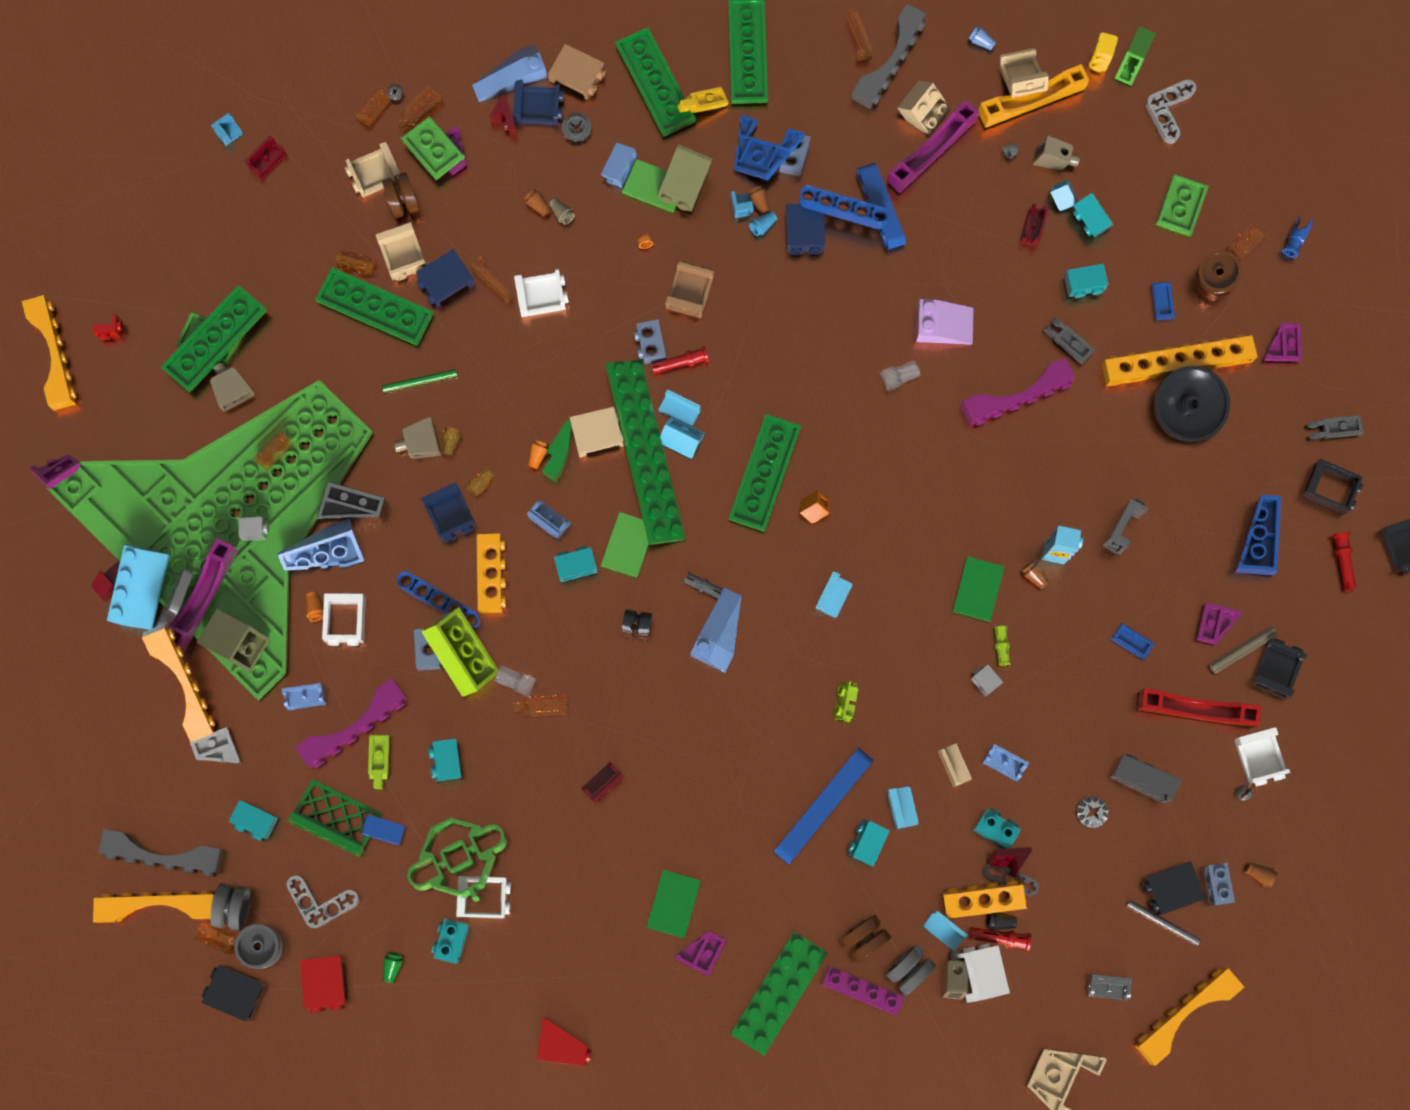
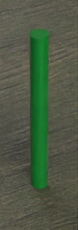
[382,369,457,393]

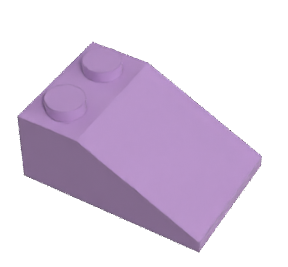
[916,299,974,345]

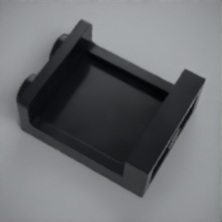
[1379,519,1410,574]
[1250,639,1308,699]
[1142,861,1206,915]
[201,965,266,1022]

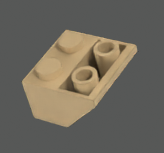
[897,81,951,135]

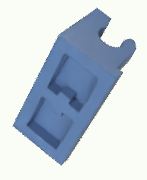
[601,142,638,188]
[527,500,571,540]
[282,683,326,710]
[983,744,1029,782]

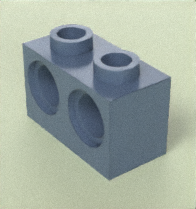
[779,135,811,177]
[634,319,666,364]
[1202,863,1235,906]

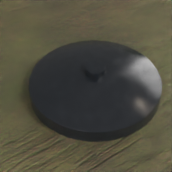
[1154,366,1230,442]

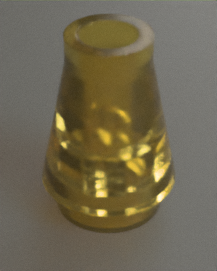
[442,427,461,456]
[466,469,494,497]

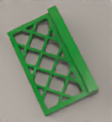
[288,779,382,857]

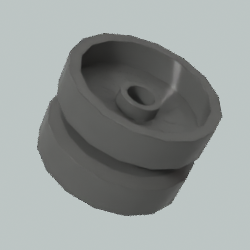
[210,883,251,931]
[234,924,284,969]
[886,945,937,996]

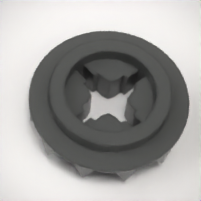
[562,113,591,142]

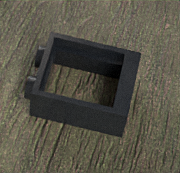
[1301,458,1363,515]

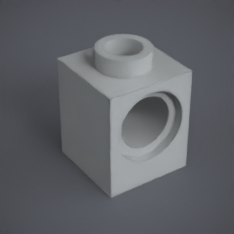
[238,517,269,541]
[971,665,1003,697]

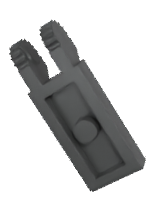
[1044,318,1095,365]
[1307,415,1364,440]

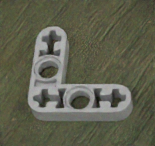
[1146,80,1196,144]
[154,568,193,628]
[287,875,360,928]

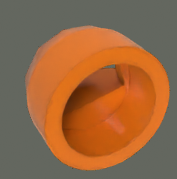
[638,233,653,249]

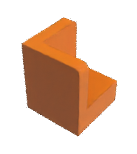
[800,490,830,523]

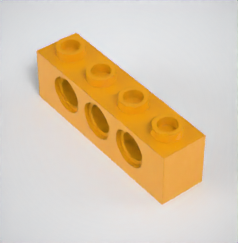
[477,534,506,613]
[943,880,1027,919]

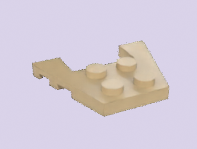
[1026,1049,1107,1110]

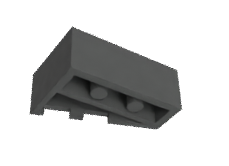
[317,481,384,519]
[1110,754,1182,804]

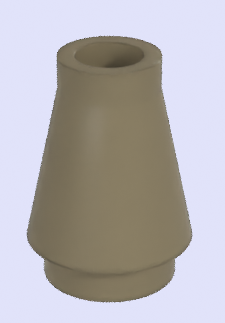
[549,198,575,225]

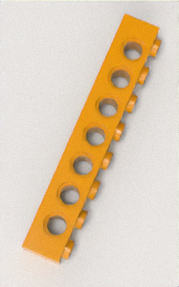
[1102,334,1257,386]

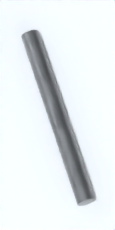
[1126,900,1201,946]

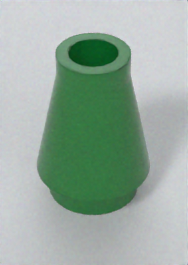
[382,952,403,983]

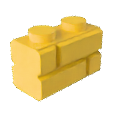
[1089,32,1118,72]

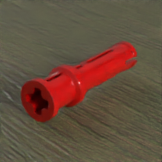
[651,346,709,375]
[1332,532,1357,591]
[970,926,1032,951]

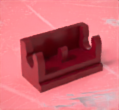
[245,135,287,180]
[1019,204,1049,248]
[581,762,624,804]

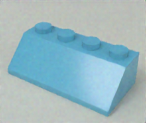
[107,545,170,630]

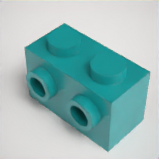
[1073,193,1113,238]
[1064,264,1109,298]
[554,546,598,582]
[428,739,461,782]
[229,800,278,841]
[973,808,1021,849]
[847,819,890,867]
[432,918,470,964]

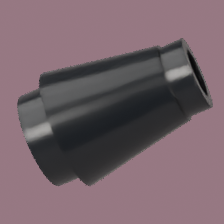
[986,912,1017,930]

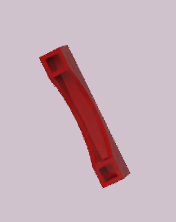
[1137,688,1261,728]

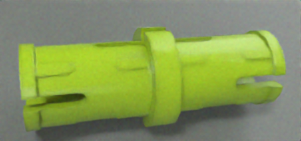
[994,626,1011,666]

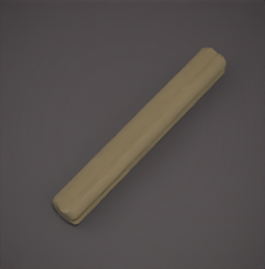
[1209,627,1278,673]

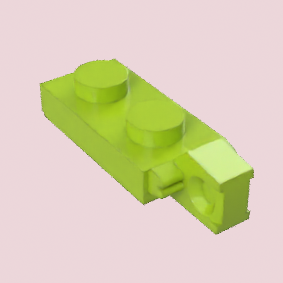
[368,735,390,790]

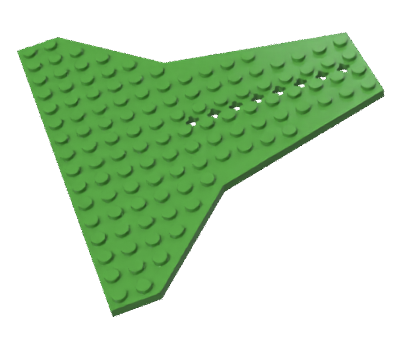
[47,380,373,700]

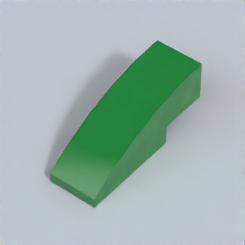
[542,420,572,483]

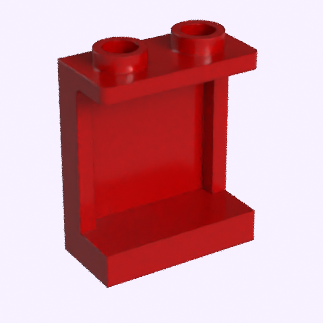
[300,955,347,1013]

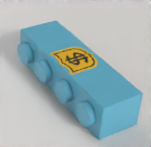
[1041,526,1083,564]

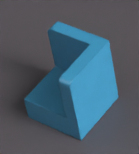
[211,113,243,146]
[730,191,753,218]

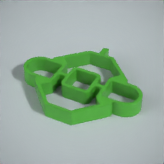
[407,818,507,902]

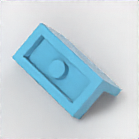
[658,389,701,427]
[660,416,705,458]
[816,571,852,618]
[887,786,919,829]
[922,910,968,951]

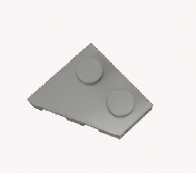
[189,727,241,763]

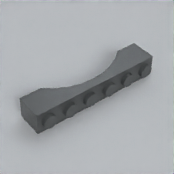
[851,3,926,109]
[98,829,224,876]

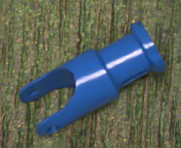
[1282,217,1313,258]

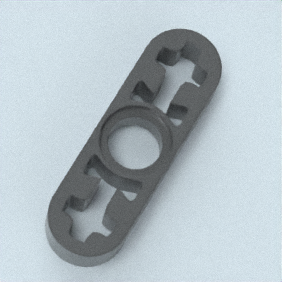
[983,863,1039,896]

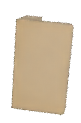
[938,743,972,787]

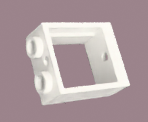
[322,593,366,646]
[456,876,511,918]

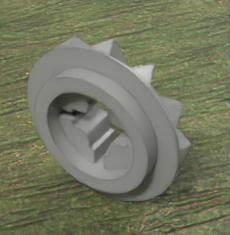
[1077,796,1109,828]

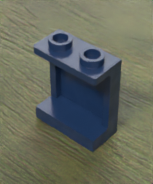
[513,81,564,125]
[785,203,825,255]
[415,249,475,307]
[421,482,476,543]

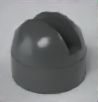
[387,84,403,100]
[1003,142,1019,159]
[1235,785,1252,801]

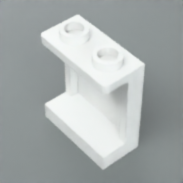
[514,269,568,317]
[1234,727,1291,786]
[957,943,1010,1003]

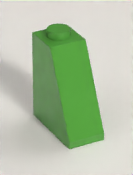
[1115,26,1156,86]

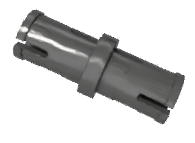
[684,572,724,599]

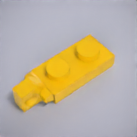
[678,87,729,113]

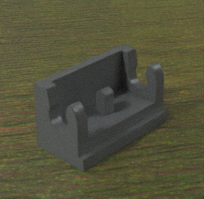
[1087,974,1132,1001]

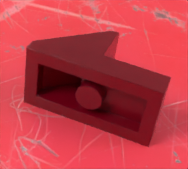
[489,94,517,137]
[91,560,120,601]
[988,847,1032,878]

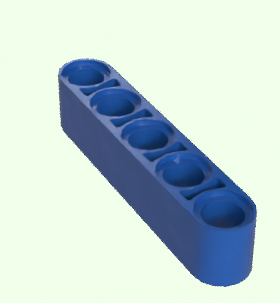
[856,162,906,250]
[799,185,889,229]
[397,571,481,631]

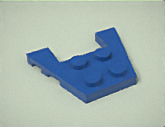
[734,115,805,180]

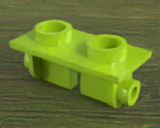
[834,681,859,722]

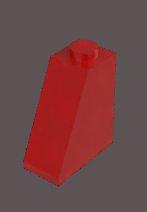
[536,1018,591,1066]

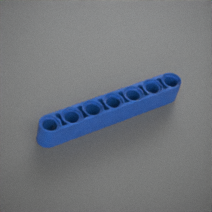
[774,748,874,864]

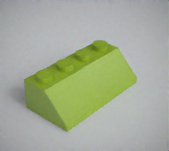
[421,607,500,697]

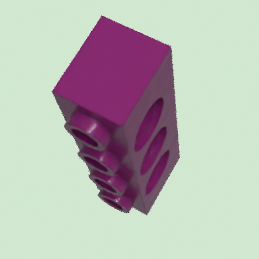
[821,966,904,1016]

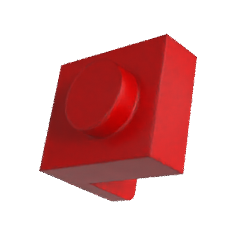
[92,314,123,340]

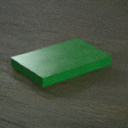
[952,556,1005,622]
[647,870,701,938]

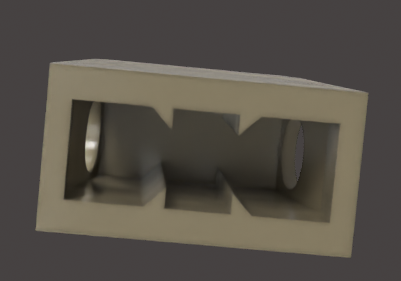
[1032,136,1080,171]
[210,363,255,412]
[394,417,441,459]
[942,950,968,1000]

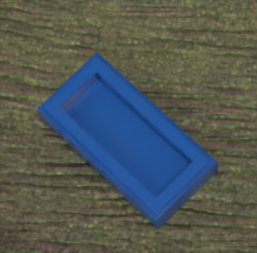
[1151,282,1175,321]
[1111,623,1155,660]
[361,814,405,845]

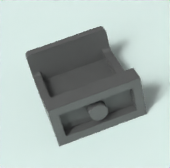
[1103,499,1148,555]

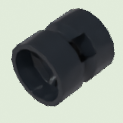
[622,609,652,638]

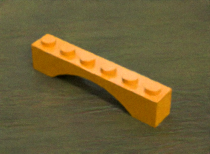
[978,64,1089,128]
[22,295,77,411]
[142,623,215,742]
[93,890,214,923]
[1135,968,1244,1066]

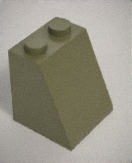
[657,144,712,212]
[197,609,270,673]

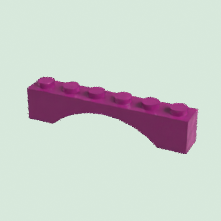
[887,100,979,193]
[961,357,1075,426]
[168,538,239,654]
[295,678,407,768]

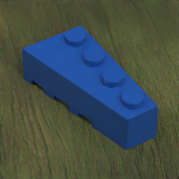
[1235,495,1281,575]

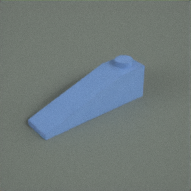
[472,45,547,102]
[277,519,364,570]
[691,587,741,673]

